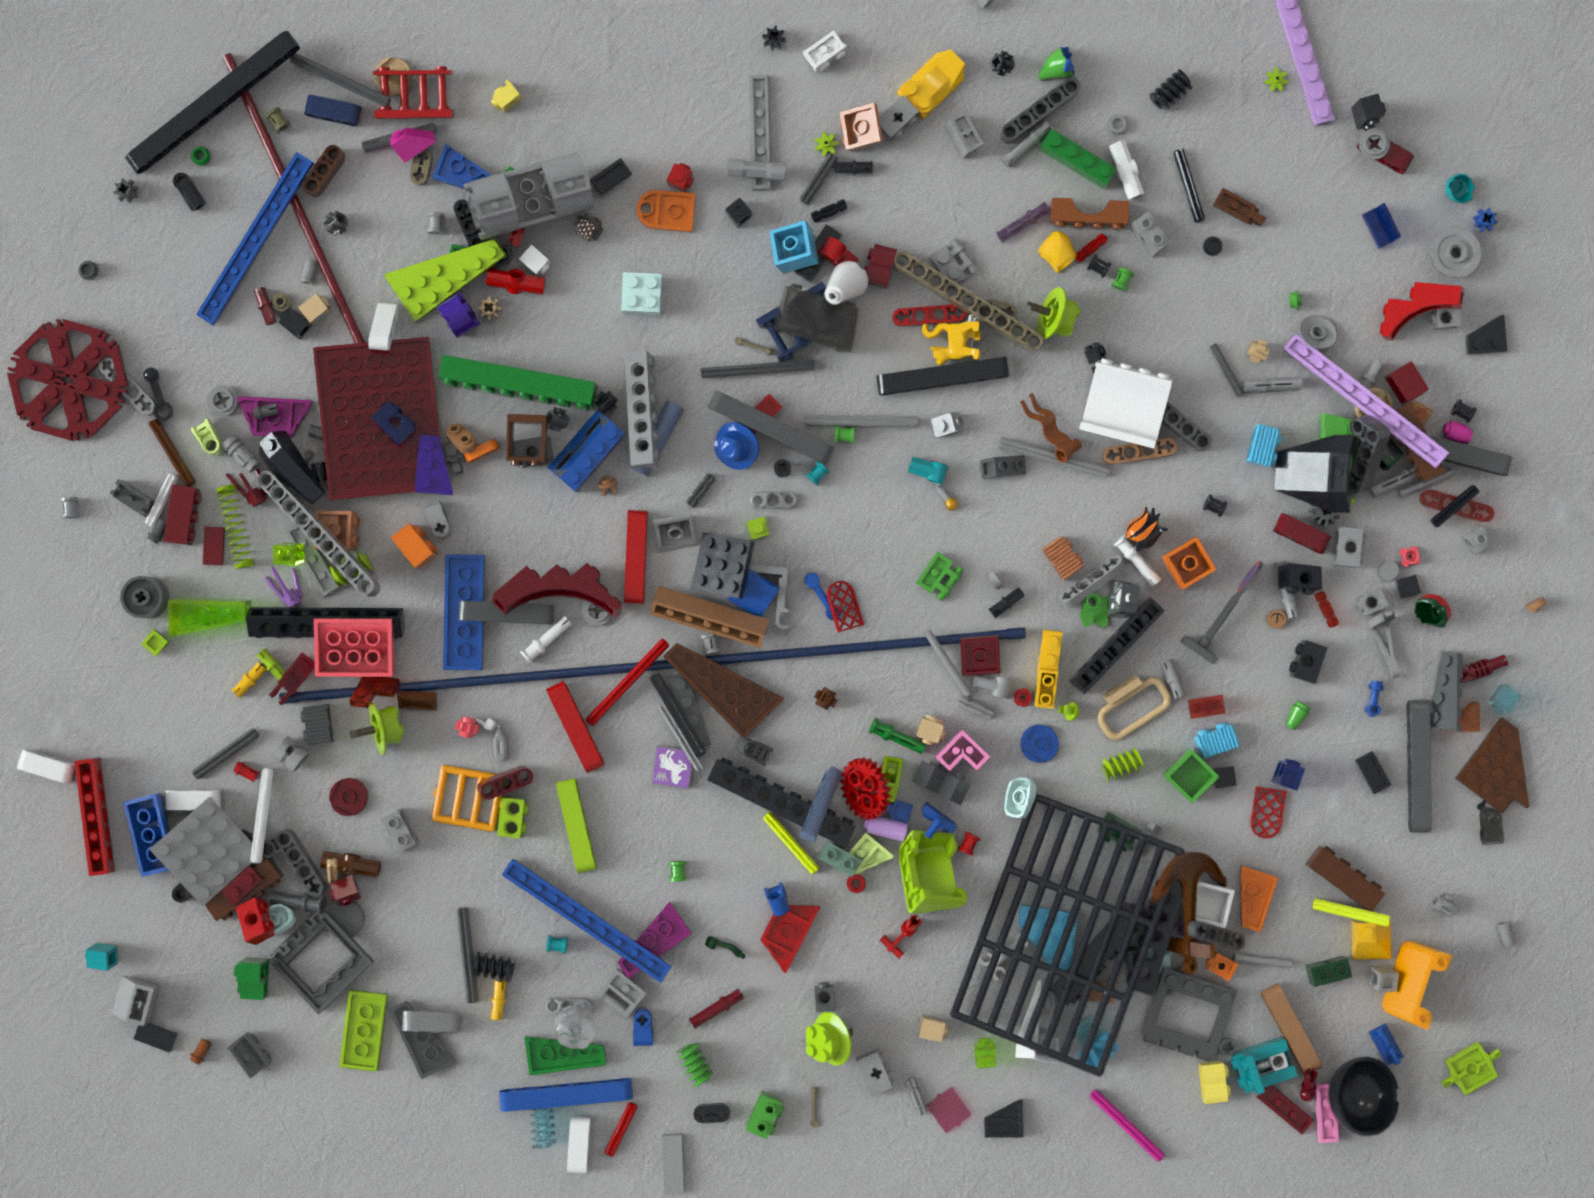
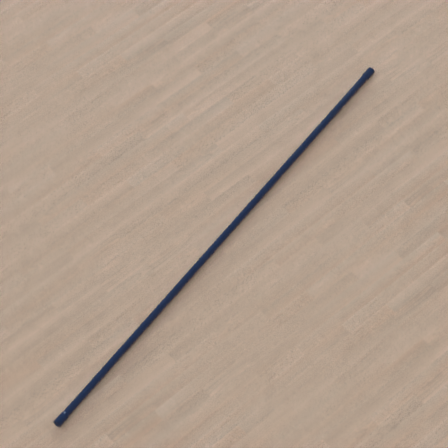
[279,627,1026,704]

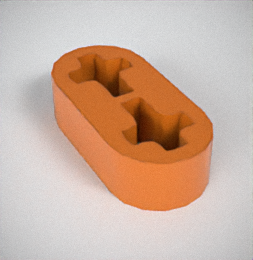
[463,439,500,463]

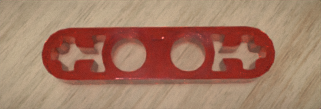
[1419,490,1494,523]

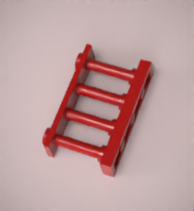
[373,66,454,119]

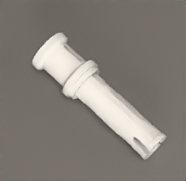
[1113,534,1161,587]
[520,615,573,664]

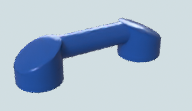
[804,573,841,620]

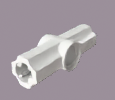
[1109,140,1144,200]

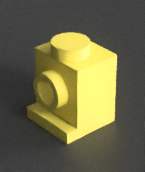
[491,79,522,113]

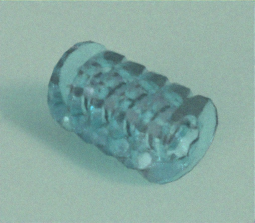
[529,1107,556,1149]

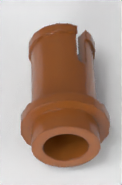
[190,1038,212,1065]

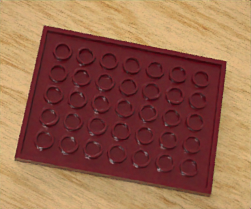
[313,337,441,501]

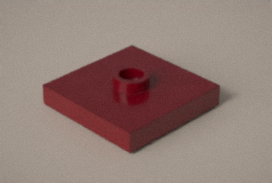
[960,635,1001,676]

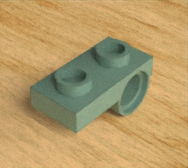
[819,841,862,877]

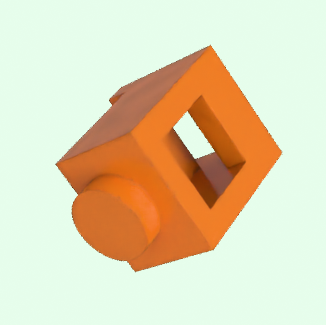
[1205,951,1238,981]

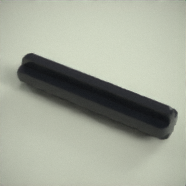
[1430,485,1479,528]

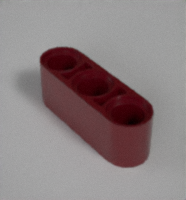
[1357,129,1414,174]
[1273,513,1331,554]
[477,766,533,800]

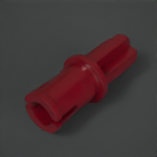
[253,287,277,326]

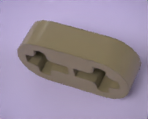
[410,149,433,186]
[981,299,1017,322]

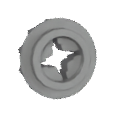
[1359,128,1390,160]
[207,385,238,416]
[582,601,611,625]

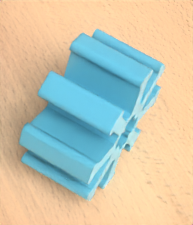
[1077,1030,1119,1067]

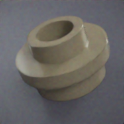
[271,293,291,312]

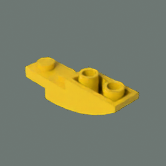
[1034,629,1063,709]

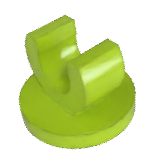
[1058,702,1079,721]

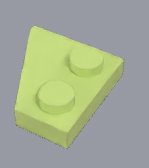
[849,832,894,874]

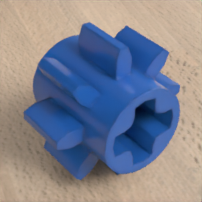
[1472,208,1498,232]

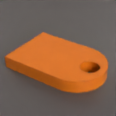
[637,190,696,233]

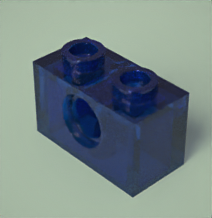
[371,401,416,447]

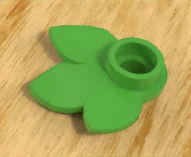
[1080,592,1109,627]

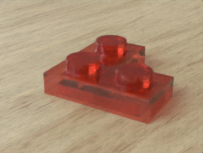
[349,677,400,708]

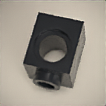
[725,197,752,228]
[279,308,312,339]

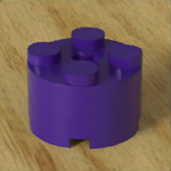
[437,292,481,338]

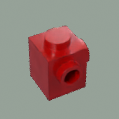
[666,163,694,192]

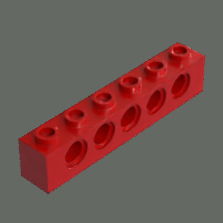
[74,758,115,876]

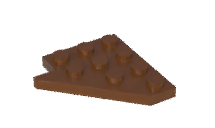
[1455,717,1529,814]

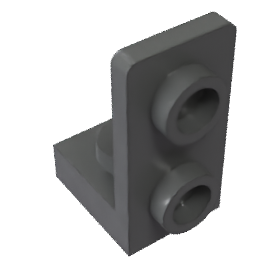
[980,455,1026,479]

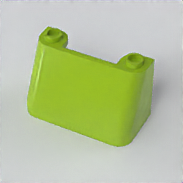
[898,830,968,914]

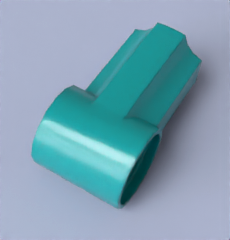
[908,457,949,485]

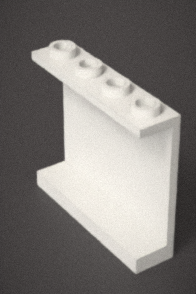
[1079,358,1173,448]

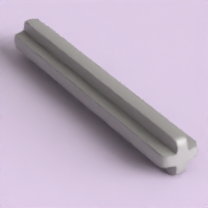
[659,705,705,772]

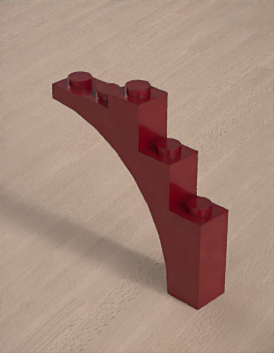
[492,563,622,618]

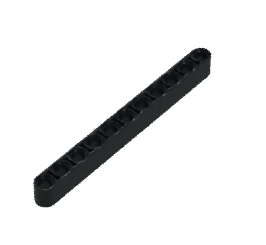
[125,31,300,174]

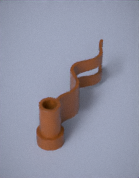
[1020,393,1082,463]

